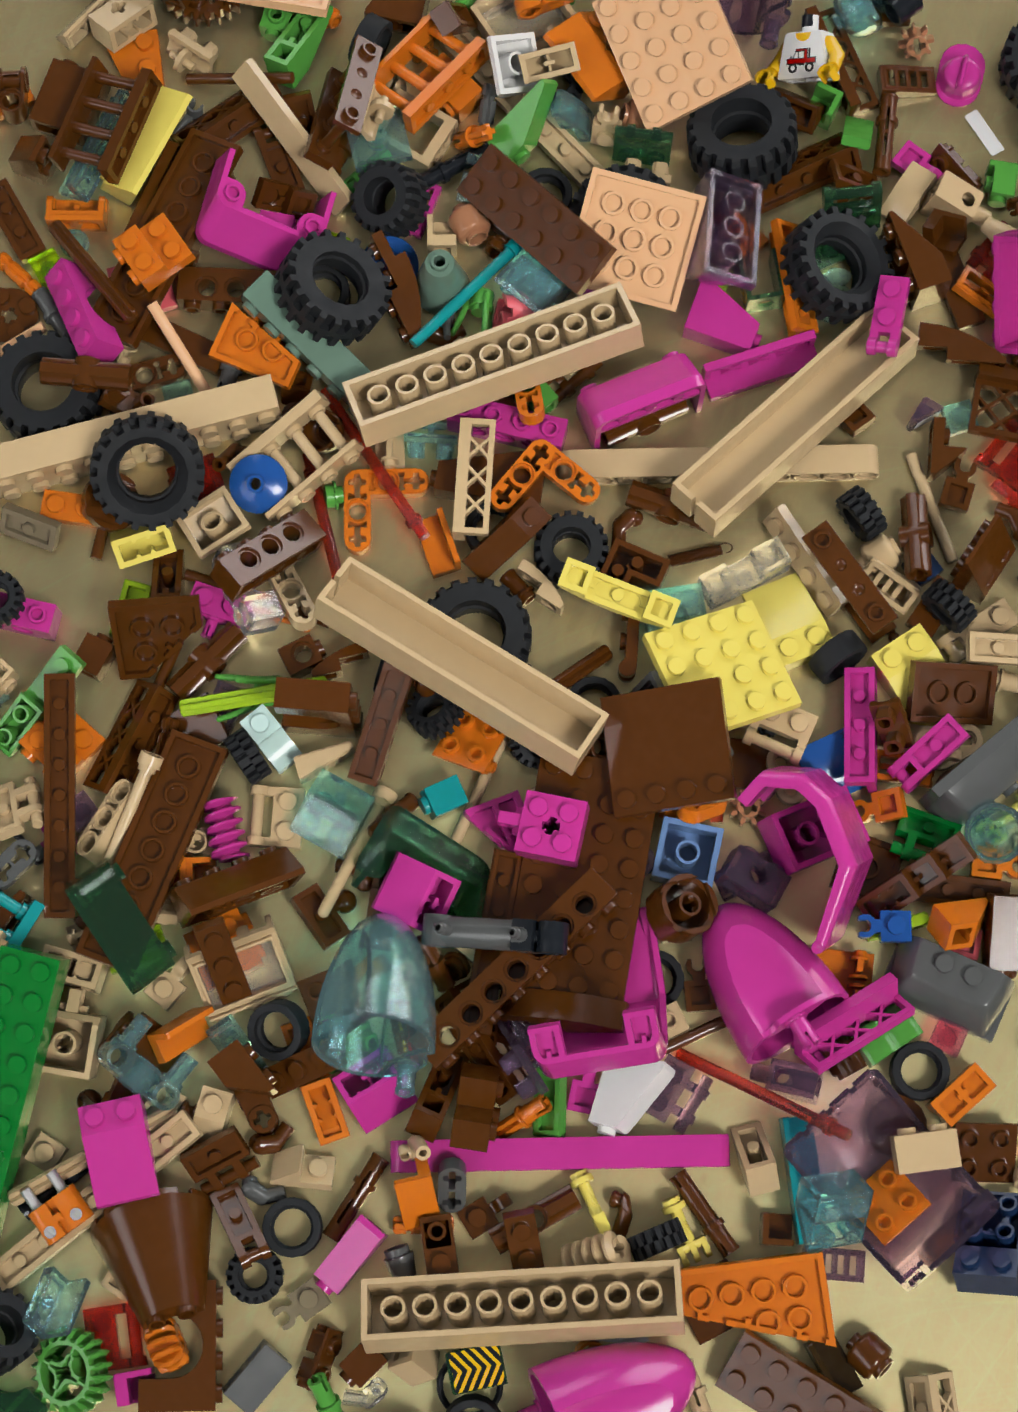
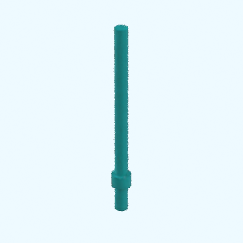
[409,239,524,348]

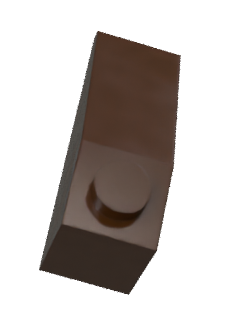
[462,496,552,582]
[150,549,185,598]
[405,1051,469,1143]

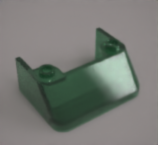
[351,806,490,949]
[65,857,177,995]

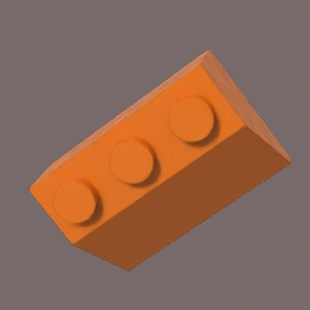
[543,11,630,102]

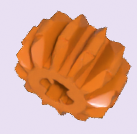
[144,1317,189,1374]

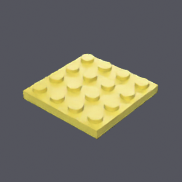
[642,600,802,731]

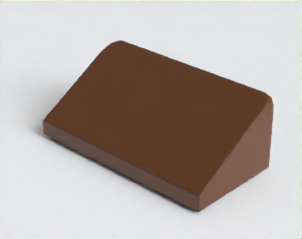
[769,87,827,135]

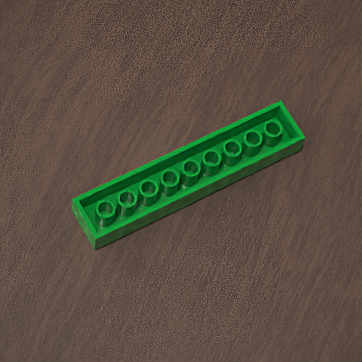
[0,944,71,1237]

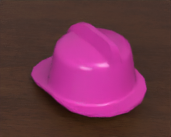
[936,44,985,107]

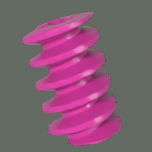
[204,797,250,863]

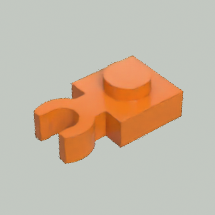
[854,786,908,824]
[969,846,1018,881]

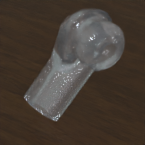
[342,1377,388,1409]

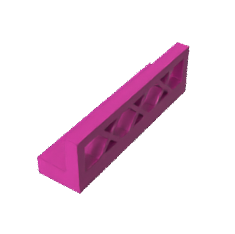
[701,329,817,402]
[844,667,877,793]
[793,972,915,1075]

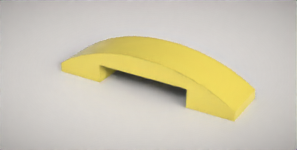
[557,557,681,629]

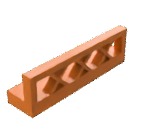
[769,218,819,337]

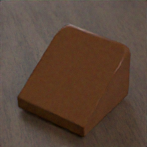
[281,371,314,405]

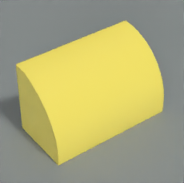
[110,524,177,569]

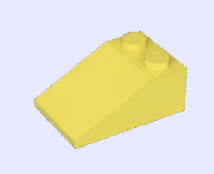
[741,572,833,672]
[866,623,945,726]

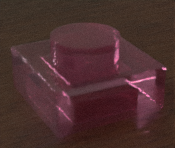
[928,1017,969,1059]

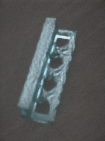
[58,89,130,203]

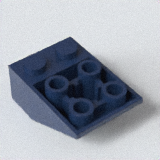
[952,1190,1018,1296]

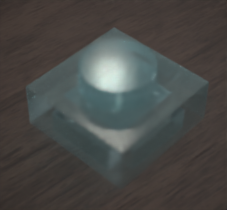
[940,399,979,437]

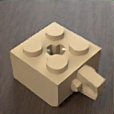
[42,987,107,1080]

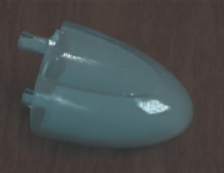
[311,913,436,1098]

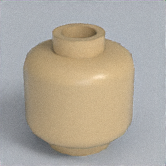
[857,534,904,577]

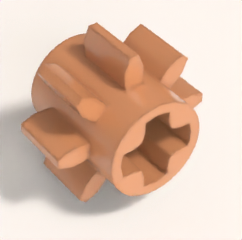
[898,22,934,61]
[729,790,766,827]

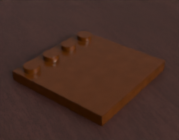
[600,677,737,819]

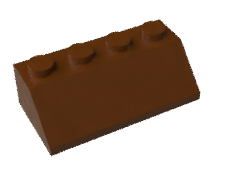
[169,846,306,929]

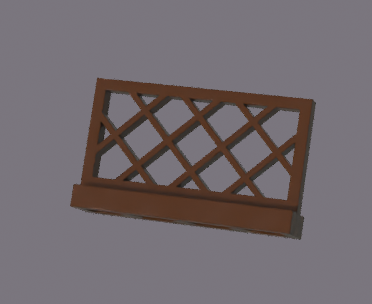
[967,363,1018,443]

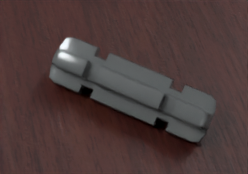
[478,83,497,127]

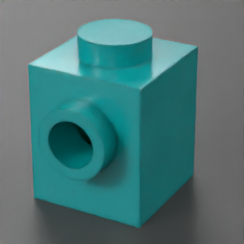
[418,775,469,820]

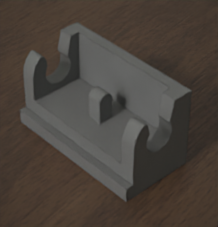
[223,1339,292,1412]

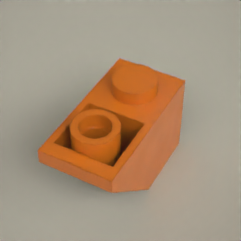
[927,897,989,951]

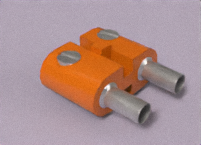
[20,1169,94,1246]

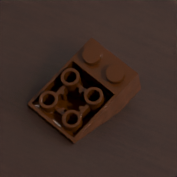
[879,211,953,312]
[950,514,1016,605]

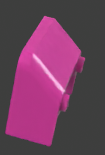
[195,148,337,270]
[576,351,706,449]

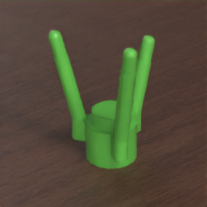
[451,287,495,336]
[214,674,281,722]

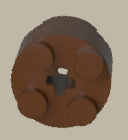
[645,873,718,943]

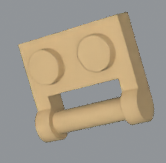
[742,708,819,766]
[246,785,305,850]

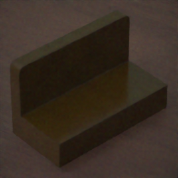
[803,1336,863,1393]

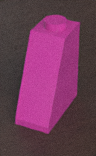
[682,275,762,355]
[314,1214,388,1295]

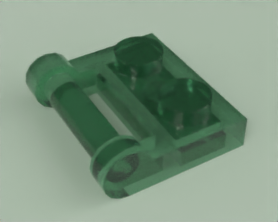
[822,180,883,228]

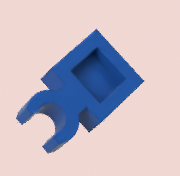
[857,910,912,943]

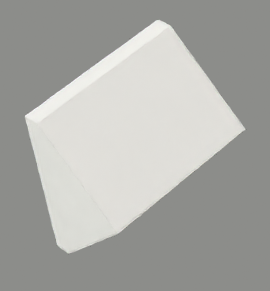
[487,32,539,98]

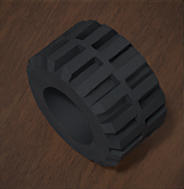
[350,160,430,238]
[534,510,609,591]
[0,1287,40,1376]

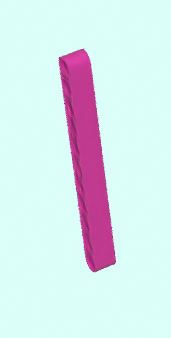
[390,1134,730,1173]

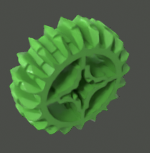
[31,1327,114,1412]

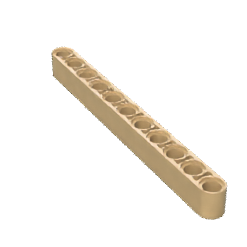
[558,444,879,486]

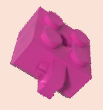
[497,790,590,868]

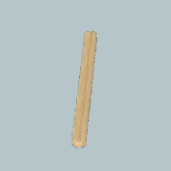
[7,1103,179,1206]

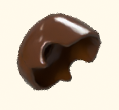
[302,410,345,454]

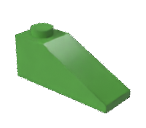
[263,5,333,89]
[487,79,558,165]

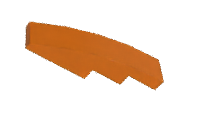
[280,1015,350,1146]

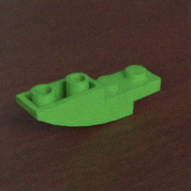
[0,645,87,757]

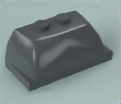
[918,716,1018,826]
[883,936,1015,1043]

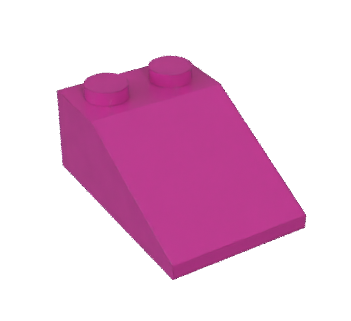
[757,785,871,879]
[77,1094,160,1209]

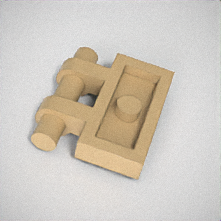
[0,776,44,842]

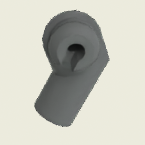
[241,1175,287,1206]

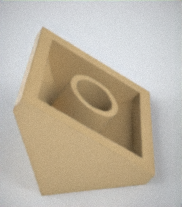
[176,485,252,560]

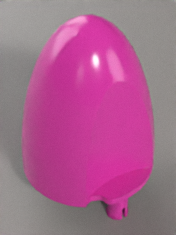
[702,902,849,1070]
[516,1342,696,1412]

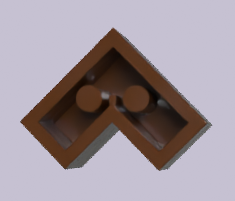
[601,537,671,592]
[449,1062,505,1153]

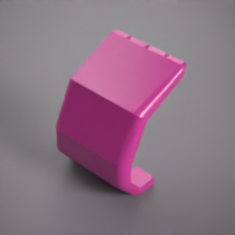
[737,766,873,954]
[527,906,668,1079]

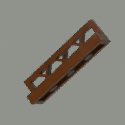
[804,5,880,117]
[170,84,283,148]
[751,132,862,215]
[347,661,413,787]
[83,679,179,796]
[432,978,535,1107]

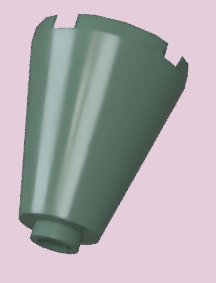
[416,249,470,316]

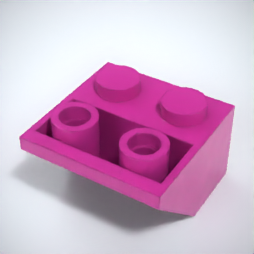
[371,851,462,931]
[332,1046,418,1134]

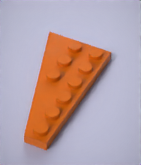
[681,1250,837,1347]

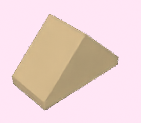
[518,41,581,84]

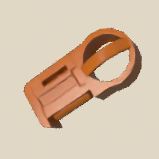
[514,0,574,20]

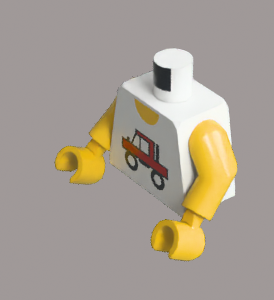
[755,14,845,89]

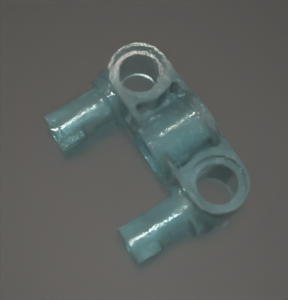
[97,1013,198,1111]

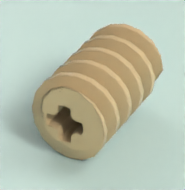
[561,1230,631,1266]

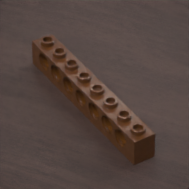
[410,867,619,1071]

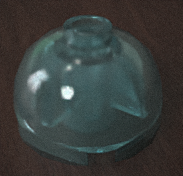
[831,0,883,38]
[964,803,1018,865]

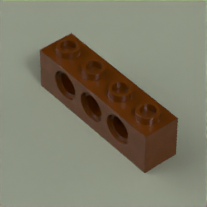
[176,266,278,316]
[209,509,327,602]

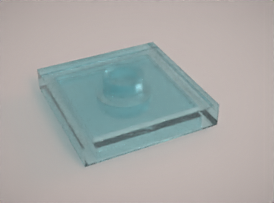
[346,105,413,173]

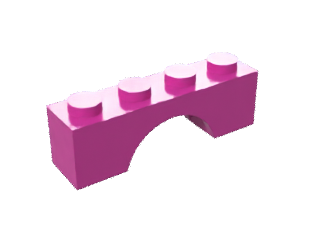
[44,258,124,363]

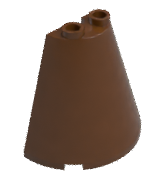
[90,1187,213,1330]

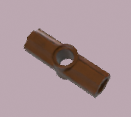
[39,356,133,393]
[601,400,689,447]
[625,480,707,533]
[898,492,934,582]
[166,621,248,700]
[487,1184,582,1255]

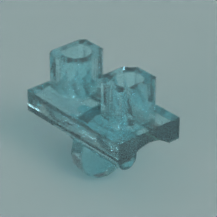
[404,421,459,460]

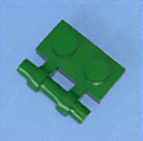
[889,805,962,862]

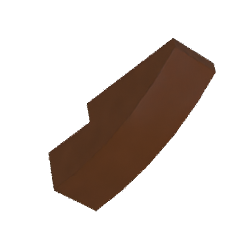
[917,322,1007,368]

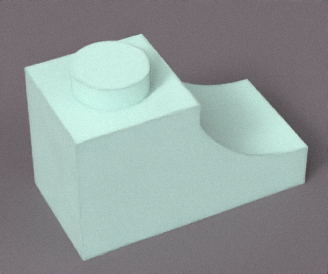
[239,704,302,775]

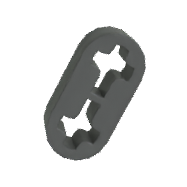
[0,839,37,891]
[438,1157,466,1213]

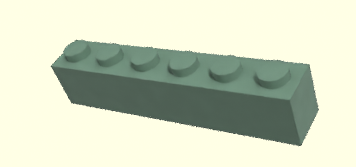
[241,270,371,416]

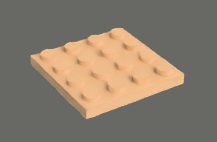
[580,167,707,313]

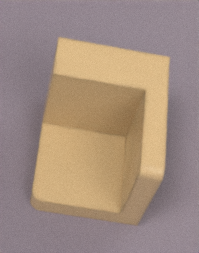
[427,214,457,256]
[388,1350,440,1386]

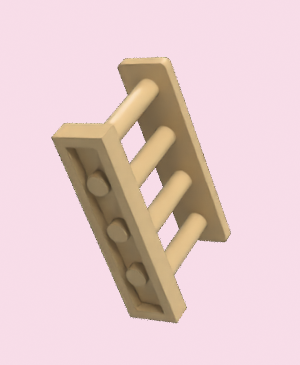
[226,389,365,523]

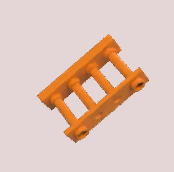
[374,13,489,135]

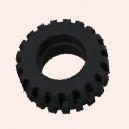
[686,83,798,194]
[0,330,103,439]
[427,577,532,664]

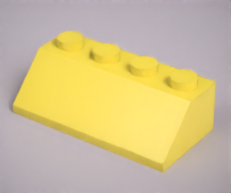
[99,86,193,206]

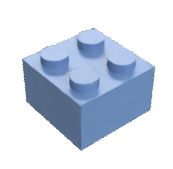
[650,816,724,887]

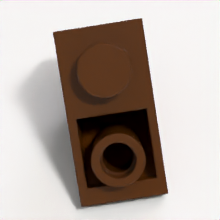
[8,135,57,185]
[207,1039,278,1096]
[419,1213,460,1275]

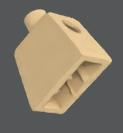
[918,170,992,227]

